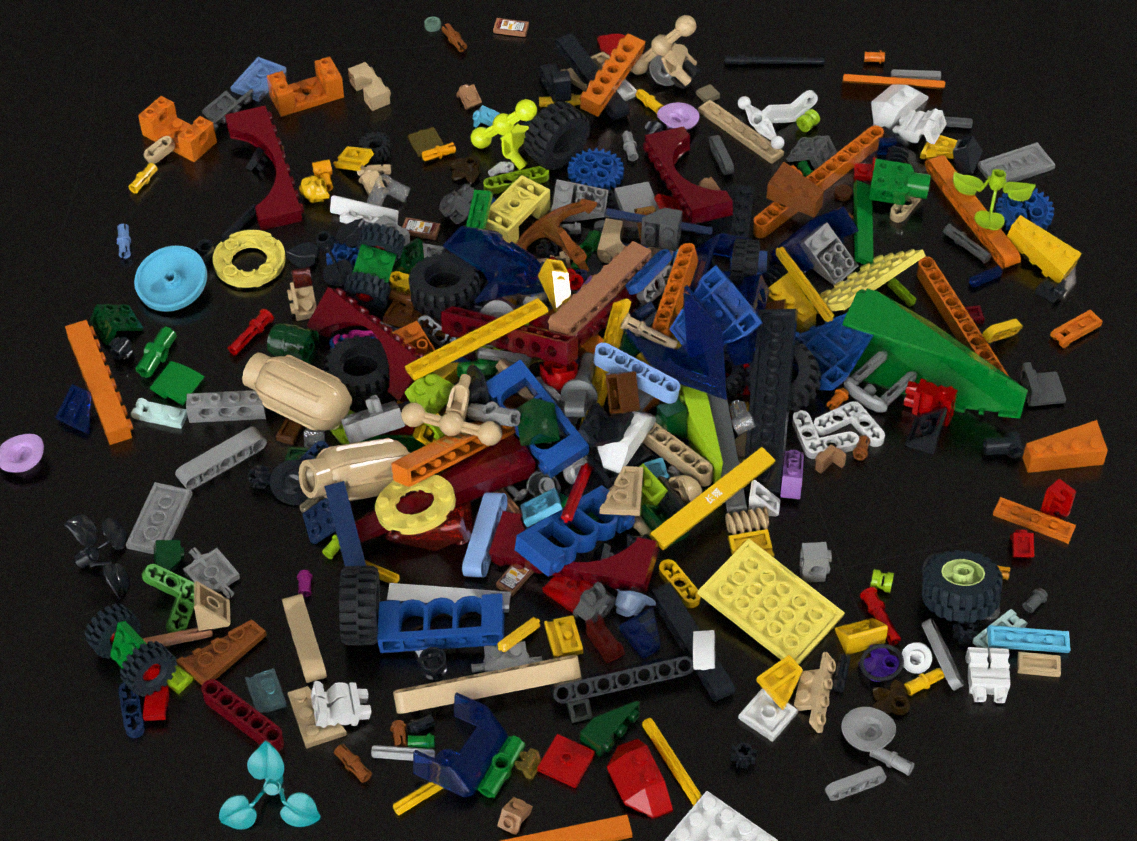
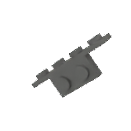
[202,88,254,131]

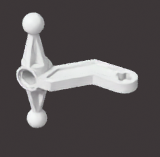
[738,90,818,150]

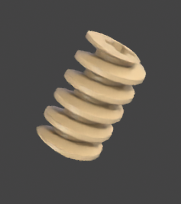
[725,507,769,535]

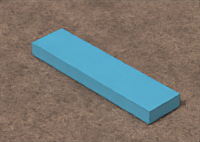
[987,625,1071,653]

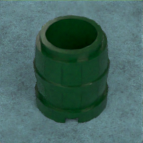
[267,323,319,364]

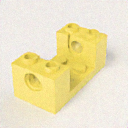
[483,175,551,252]

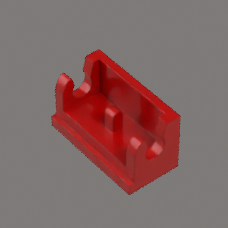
[1040,479,1076,519]

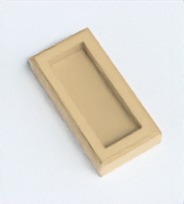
[1017,652,1061,677]

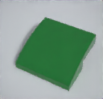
[150,361,205,406]

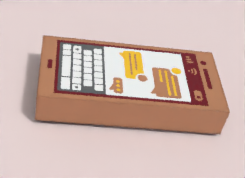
[493,18,529,37]
[402,217,441,240]
[496,565,534,597]

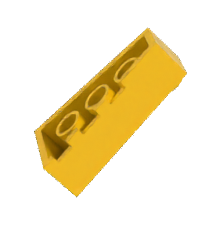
[1007,215,1082,284]

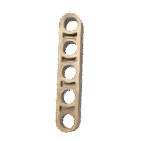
[282,594,327,683]

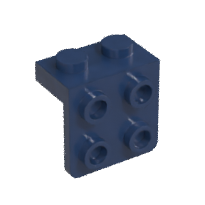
[303,498,336,544]

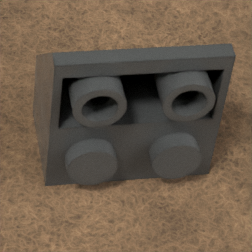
[641,208,682,251]

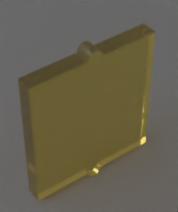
[408,127,444,157]

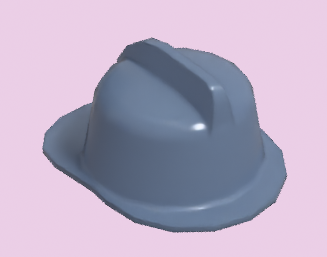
[615,589,656,617]

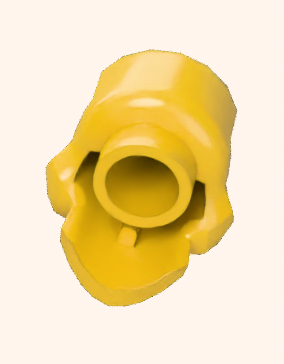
[299,176,330,203]

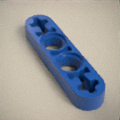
[625,249,673,295]

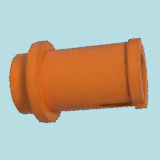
[864,50,885,64]
[827,388,849,410]

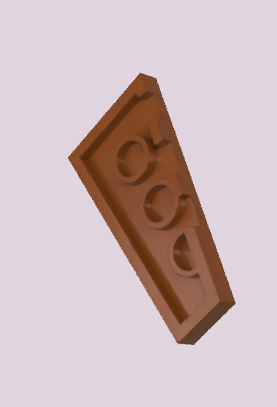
[383,299,452,339]
[176,620,267,685]

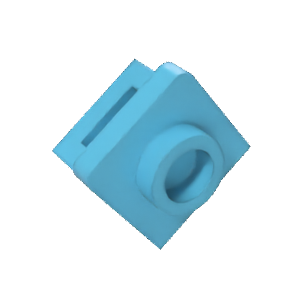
[472,105,500,128]
[644,457,670,481]

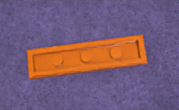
[993,497,1076,544]

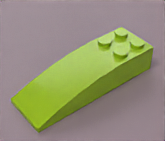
[677,370,723,483]

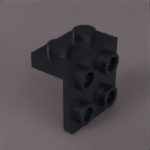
[578,403,634,448]

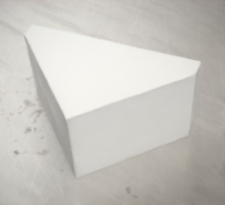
[748,480,780,517]

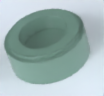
[424,16,441,32]

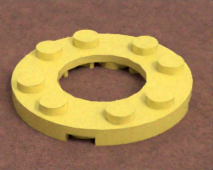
[213,230,286,288]
[375,474,456,535]

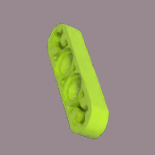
[483,166,549,194]

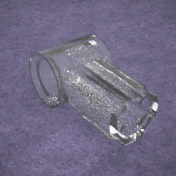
[729,400,756,435]

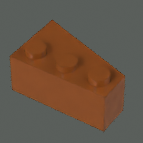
[767,162,824,217]

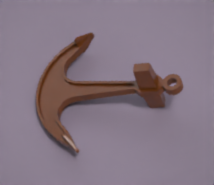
[511,199,597,272]

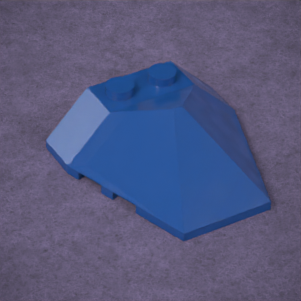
[670,265,763,358]
[793,313,874,390]

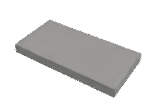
[977,142,1055,183]
[126,482,192,554]

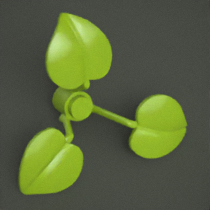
[953,169,1036,230]

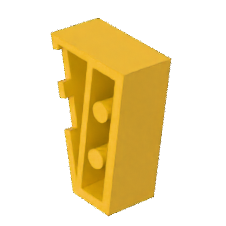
[763,272,816,333]

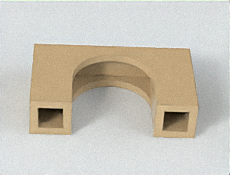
[597,218,674,266]

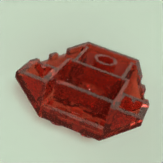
[386,501,474,551]

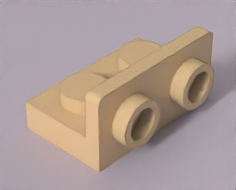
[287,282,316,321]

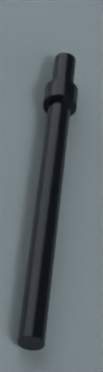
[724,55,824,65]

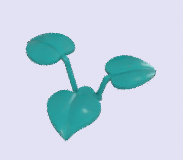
[219,740,321,830]

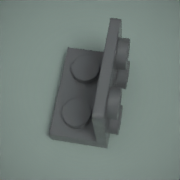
[786,135,837,170]
[1019,362,1066,406]

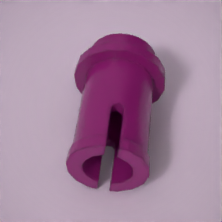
[297,570,313,597]

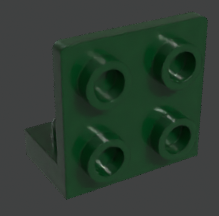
[89,304,143,345]

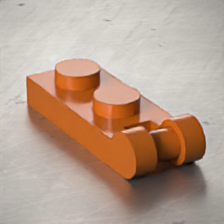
[1050,310,1103,348]

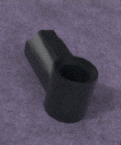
[983,432,1024,458]

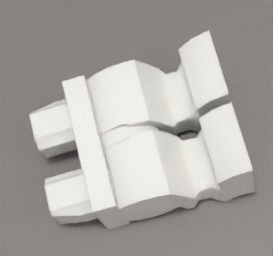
[893,109,947,144]
[965,647,1010,703]
[311,681,371,728]

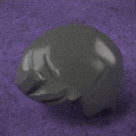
[527,470,561,497]

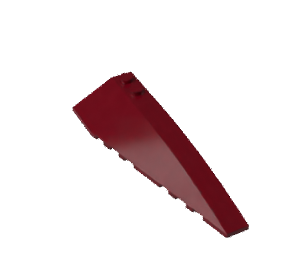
[355,434,535,543]

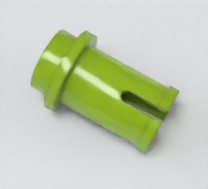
[322,534,340,559]

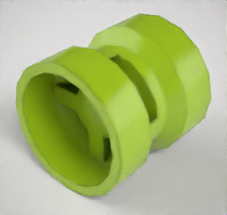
[796,109,820,132]
[870,569,894,593]

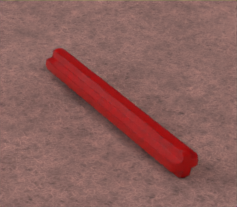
[561,463,592,523]

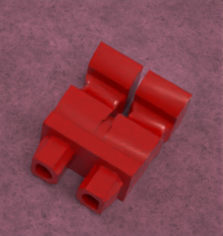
[904,378,958,427]

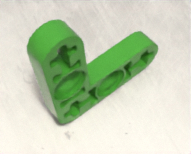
[142,564,194,633]

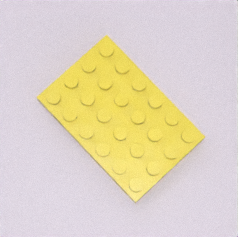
[809,249,926,314]
[697,539,845,665]

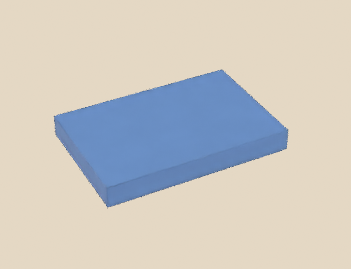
[231,57,286,102]

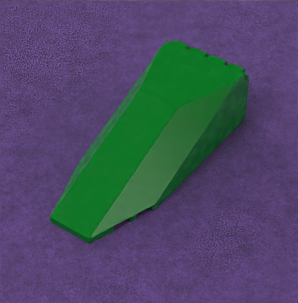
[842,288,1028,419]

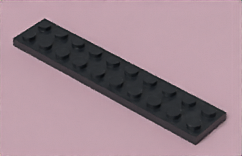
[744,309,798,493]

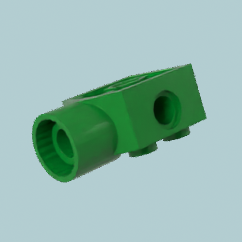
[869,159,931,205]

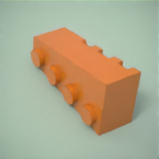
[1023,420,1108,473]

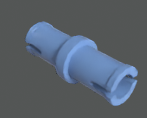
[117,224,131,258]

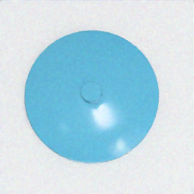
[134,246,207,312]

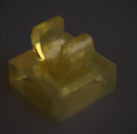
[514,748,541,780]

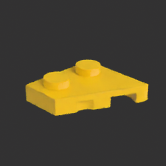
[920,135,958,159]
[756,655,803,710]

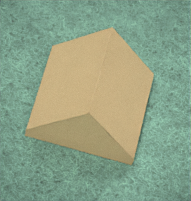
[194,581,230,631]

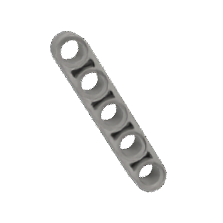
[175,427,267,490]

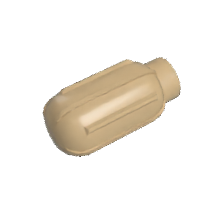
[242,352,352,431]
[299,438,410,501]

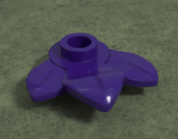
[858,645,900,682]

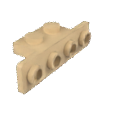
[794,652,836,733]

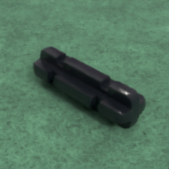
[833,653,850,692]

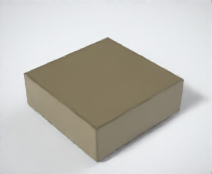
[696,84,720,103]

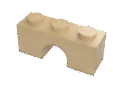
[348,62,391,111]

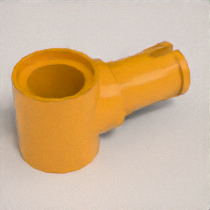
[312,159,333,192]

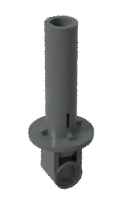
[561,353,598,417]

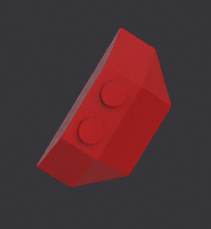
[607,739,673,819]

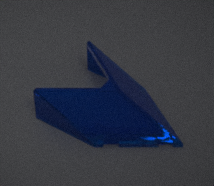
[443,226,544,303]
[625,285,727,400]

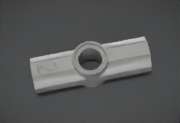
[467,402,521,427]

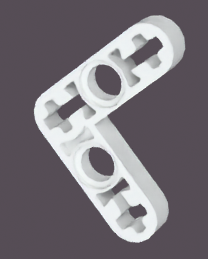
[814,402,885,447]
[792,410,859,459]

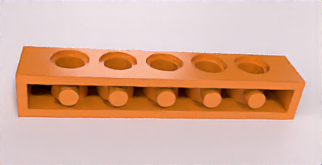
[579,33,646,117]

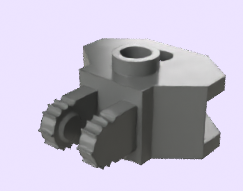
[439,184,474,224]
[573,582,616,628]

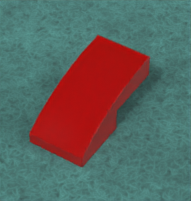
[143,686,169,721]

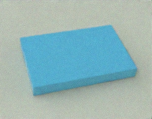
[520,488,563,527]

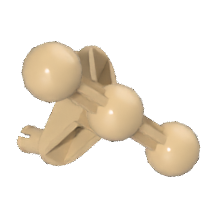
[631,15,697,86]
[401,374,502,446]

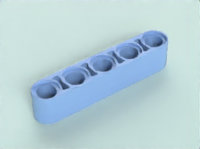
[594,343,680,404]
[462,493,507,577]

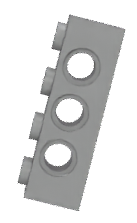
[186,390,266,423]

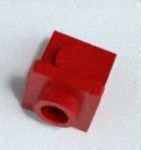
[854,157,876,181]
[1010,530,1034,558]

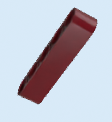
[201,679,284,752]

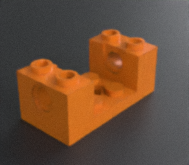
[267,57,344,117]
[138,96,217,162]

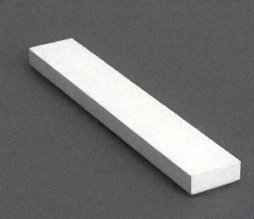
[387,583,511,613]

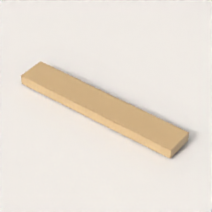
[698,100,784,164]

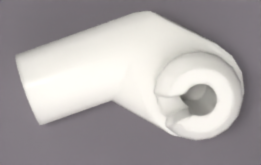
[488,162,514,177]

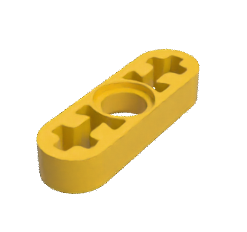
[982,319,1023,343]
[659,559,701,608]

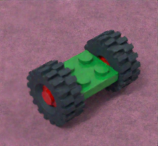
[343,223,405,311]
[85,604,177,697]

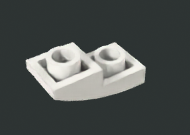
[693,630,715,670]

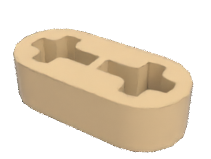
[144,136,175,164]

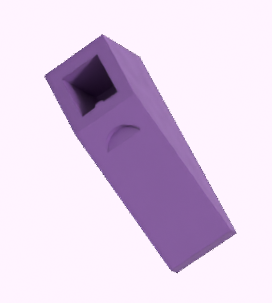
[780,450,804,499]

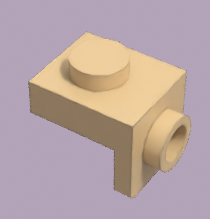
[359,170,386,196]

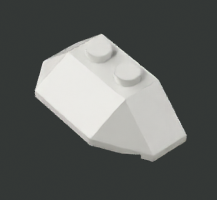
[871,84,929,130]
[597,411,656,473]

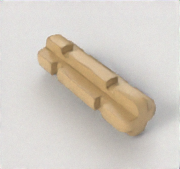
[357,164,391,176]

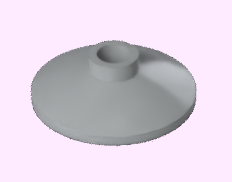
[649,55,675,86]

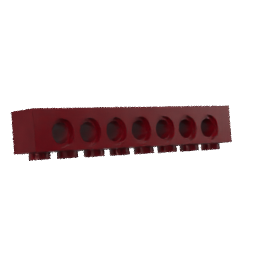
[441,306,578,366]

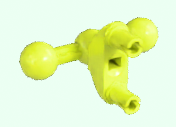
[471,99,537,170]

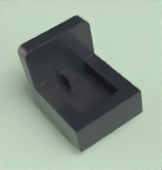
[671,60,700,89]

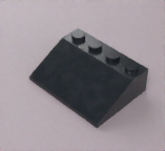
[694,185,755,251]

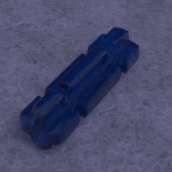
[969,266,1003,287]

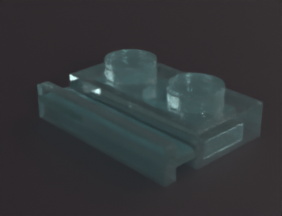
[245,668,287,713]

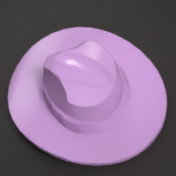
[657,102,699,130]
[0,434,44,473]

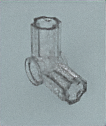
[366,174,410,206]

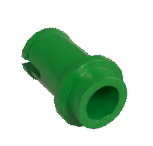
[797,160,813,177]
[408,733,435,749]

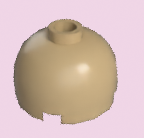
[668,475,703,505]

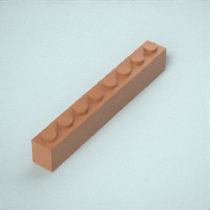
[548,241,651,336]

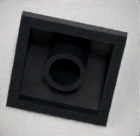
[905,407,948,455]

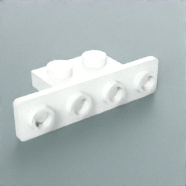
[330,195,398,226]

